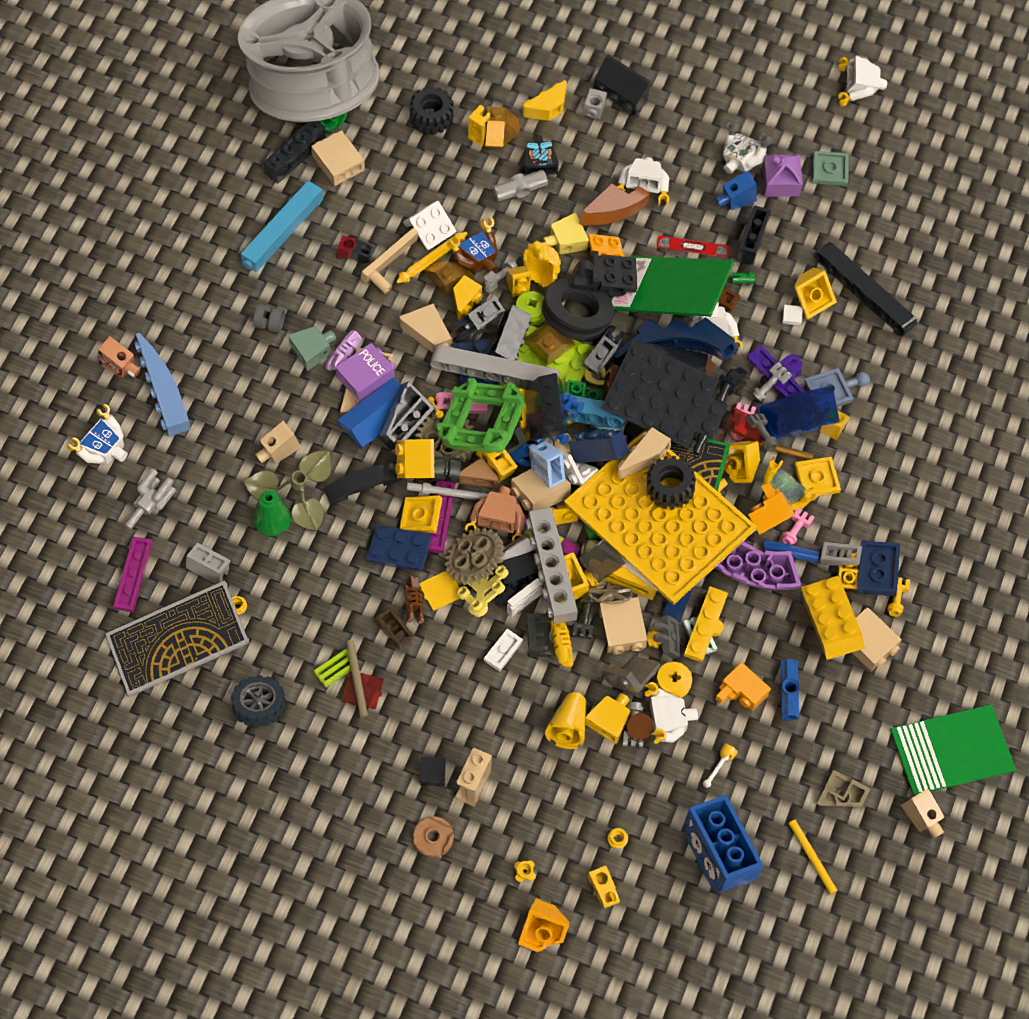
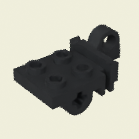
[573,251,638,297]

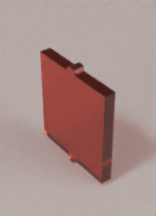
[731,407,762,445]
[342,671,384,710]

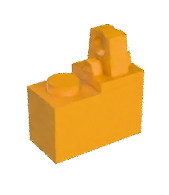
[748,482,795,535]
[715,662,771,711]

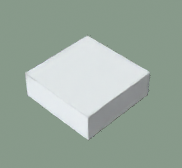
[782,305,802,326]

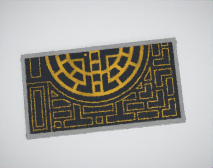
[106,581,249,697]

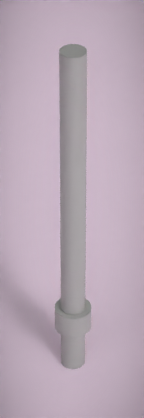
[406,482,520,505]

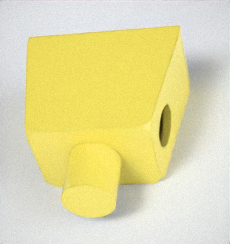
[543,213,589,254]

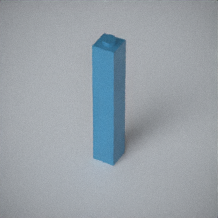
[241,180,323,273]

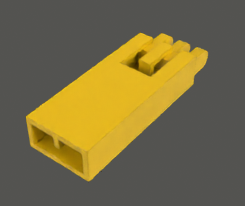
[588,558,657,600]

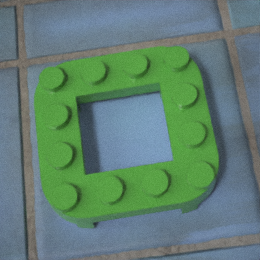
[437,378,525,453]

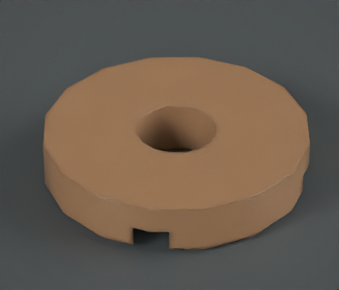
[413,816,454,858]

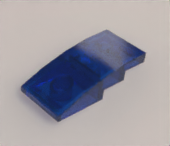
[759,385,840,440]

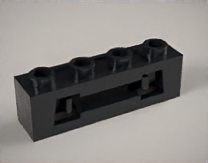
[263,121,326,184]

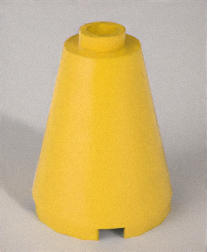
[545,692,586,749]

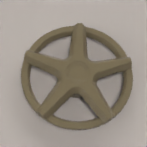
[589,582,633,604]

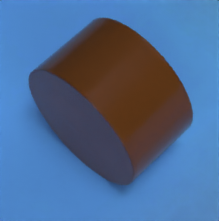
[626,713,654,742]

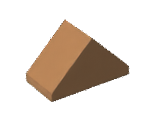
[459,458,498,489]

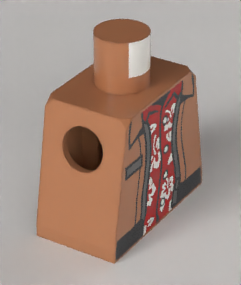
[98,336,141,378]

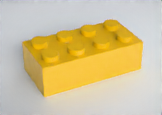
[801,576,865,660]

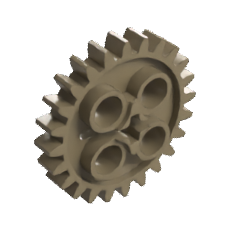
[415,410,474,462]
[445,528,505,585]

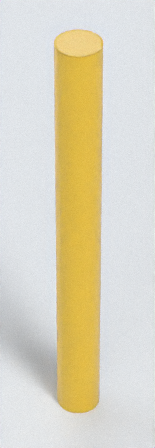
[789,820,838,895]

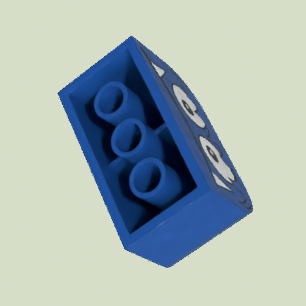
[684,795,763,894]

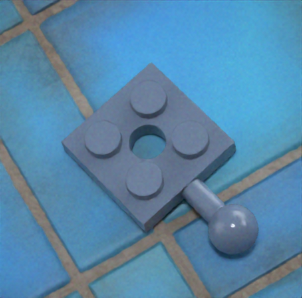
[804,368,870,413]

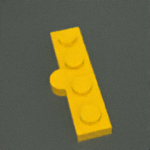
[684,587,728,663]

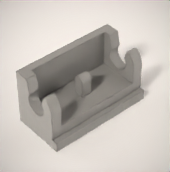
[186,543,230,584]

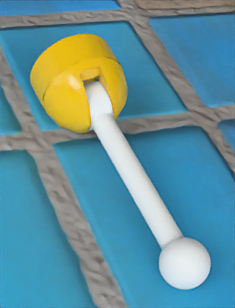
[703,743,738,788]

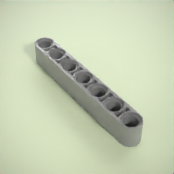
[430,345,560,388]

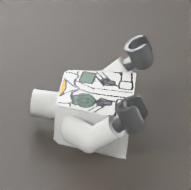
[723,121,772,174]

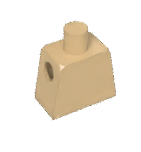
[255,421,301,463]
[901,789,944,838]

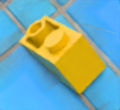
[506,266,531,297]
[453,275,483,320]

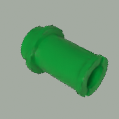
[732,271,755,286]

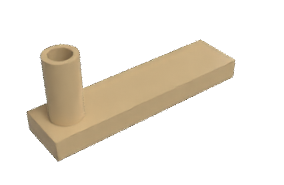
[361,228,419,294]

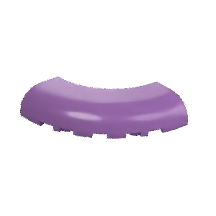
[715,541,801,590]

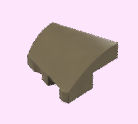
[816,770,870,807]

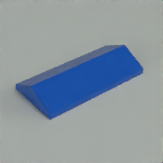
[337,378,401,448]

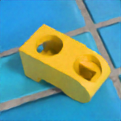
[587,866,620,909]

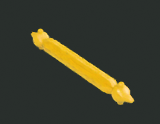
[396,232,468,283]

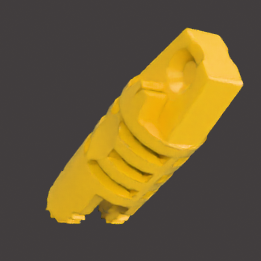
[551,621,573,668]

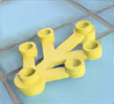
[457,563,508,617]

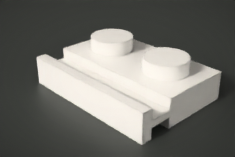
[507,578,543,617]

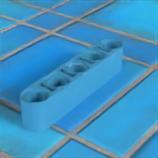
[566,395,625,429]

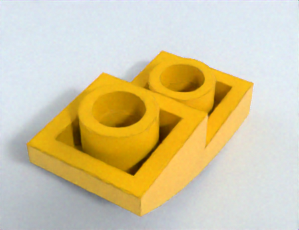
[838,552,859,590]

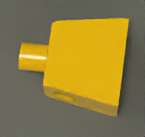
[585,693,630,744]

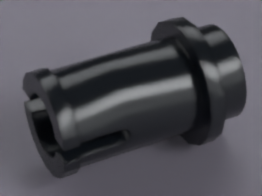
[494,583,518,608]

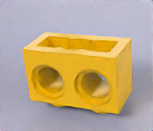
[476,450,517,483]

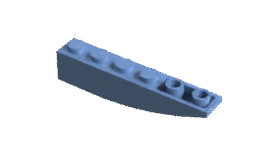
[134,333,191,436]

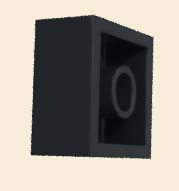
[420,757,446,786]

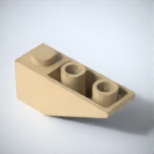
[617,428,671,479]

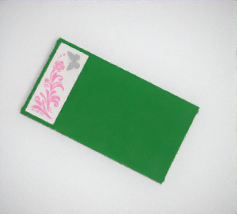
[611,255,735,317]

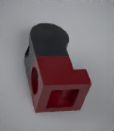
[336,235,373,263]

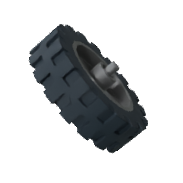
[231,675,285,727]

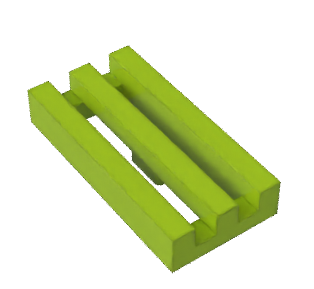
[314,649,351,688]

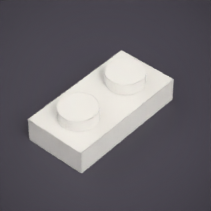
[484,629,523,672]

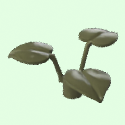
[245,451,331,531]

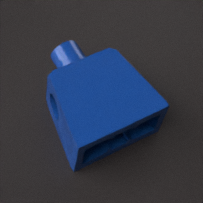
[715,171,757,210]

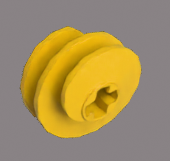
[656,662,692,698]

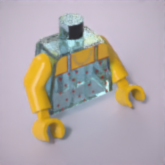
[763,456,819,511]

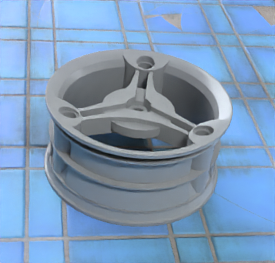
[238,0,380,122]

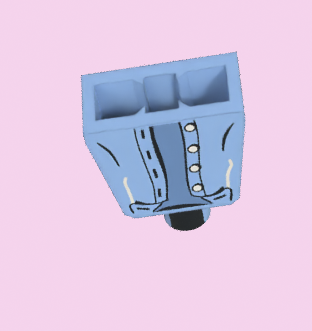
[527,441,565,488]

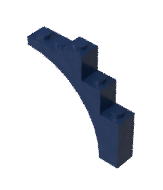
[613,317,738,368]

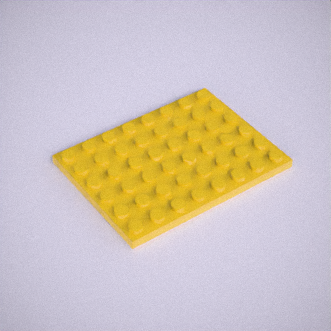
[564,430,757,605]

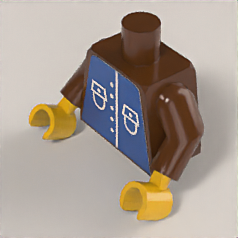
[446,218,498,273]

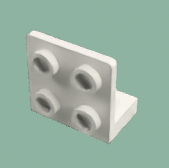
[403,201,456,250]
[561,451,599,487]

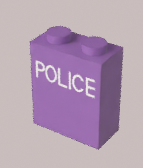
[335,343,395,402]

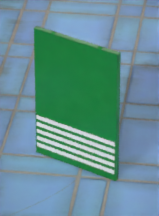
[890,705,1016,796]

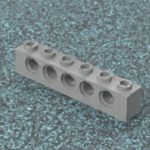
[526,507,578,624]

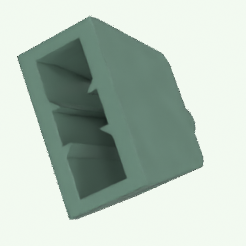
[289,326,336,371]

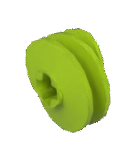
[516,291,545,326]

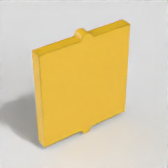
[419,571,461,611]

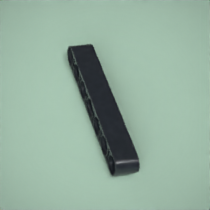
[814,242,917,336]

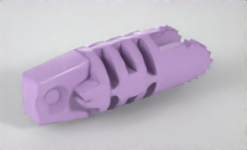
[326,331,362,371]

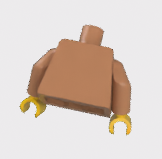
[465,486,525,541]

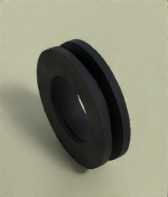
[542,278,614,340]

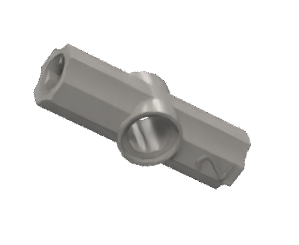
[493,170,548,202]

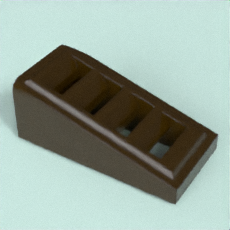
[373,606,415,649]

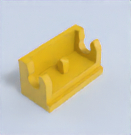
[468,105,490,147]

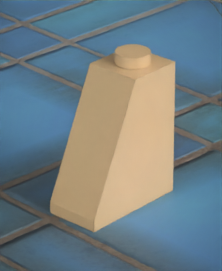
[400,304,452,353]

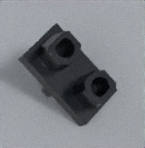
[719,366,748,396]

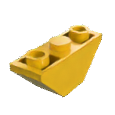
[522,80,567,121]

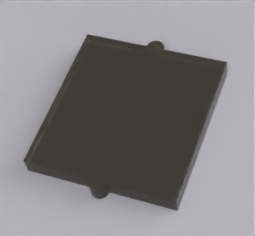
[579,541,626,583]

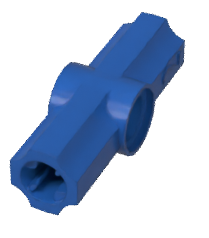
[780,659,800,721]

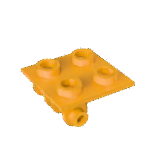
[588,234,624,257]

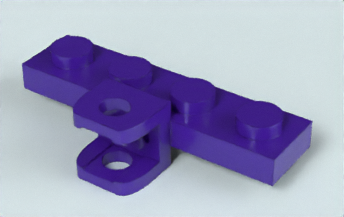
[747,345,810,410]

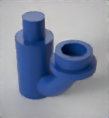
[509,443,532,468]

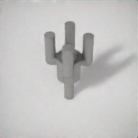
[125,469,176,530]

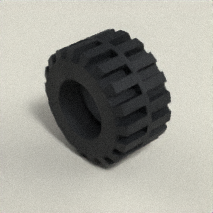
[410,86,454,135]
[647,456,696,510]

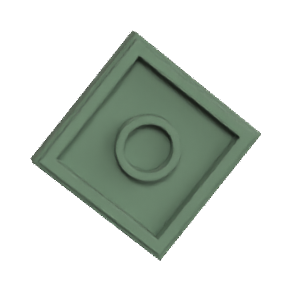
[812,151,849,186]

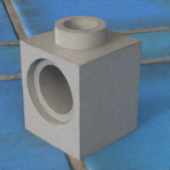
[583,88,607,119]

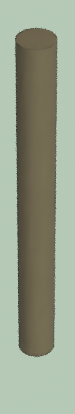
[346,640,368,718]

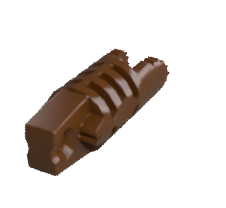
[404,575,424,624]

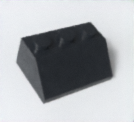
[593,54,650,115]
[525,373,568,441]

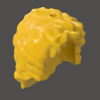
[523,241,561,288]

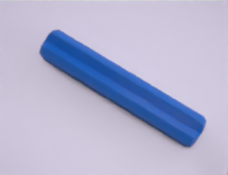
[763,540,820,562]

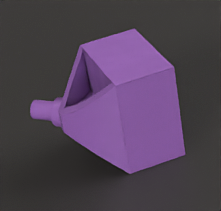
[762,154,803,197]

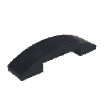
[324,463,402,506]

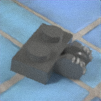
[652,615,681,659]

